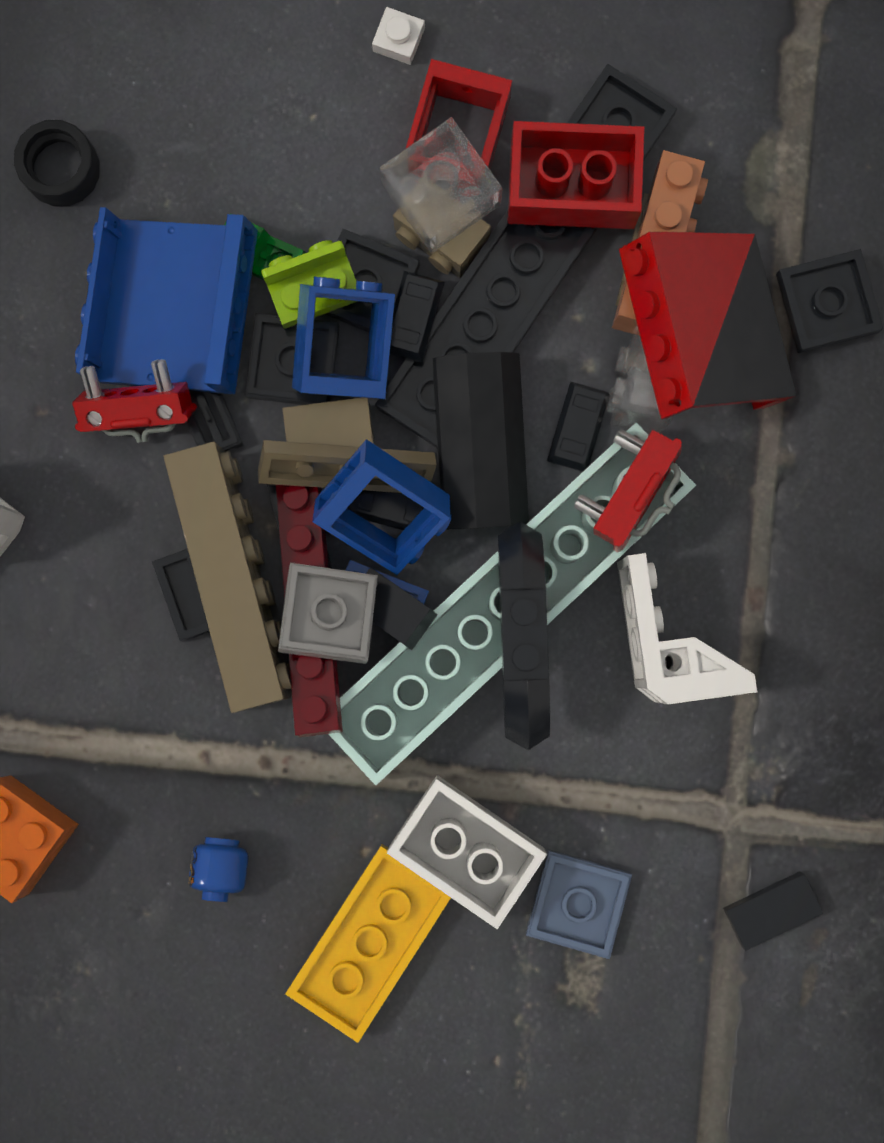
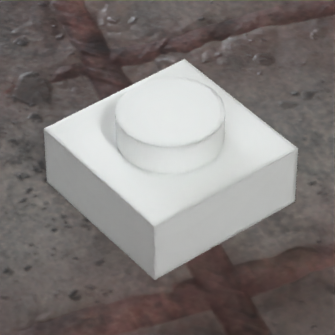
[372,7,425,65]

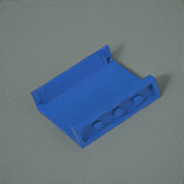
[75,207,258,394]

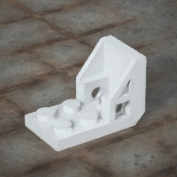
[617,553,757,704]

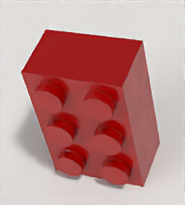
[508,121,645,229]

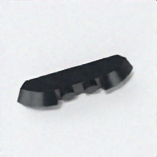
[498,521,550,750]

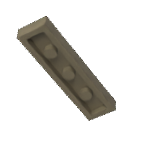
[258,440,437,493]

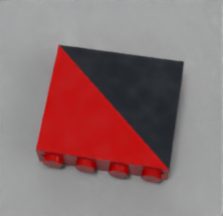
[619,232,797,419]

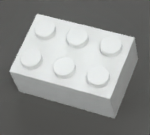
[387,775,547,929]

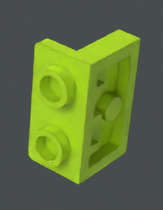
[261,240,357,329]

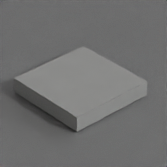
[278,563,378,664]

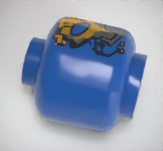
[188,837,249,902]

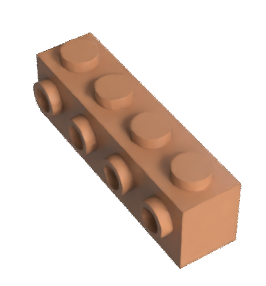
[612,150,708,336]

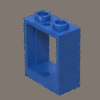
[292,276,395,399]
[312,439,451,575]

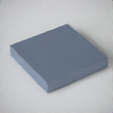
[525,849,632,959]

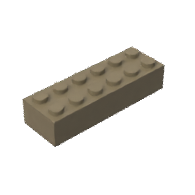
[163,441,292,713]

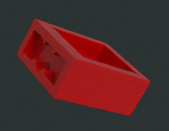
[404,59,512,191]

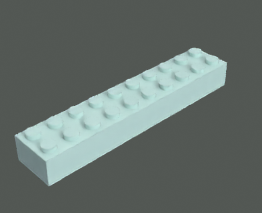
[329,422,696,785]

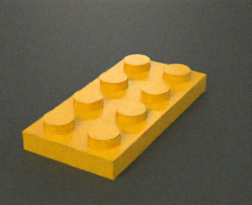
[285,844,451,1043]

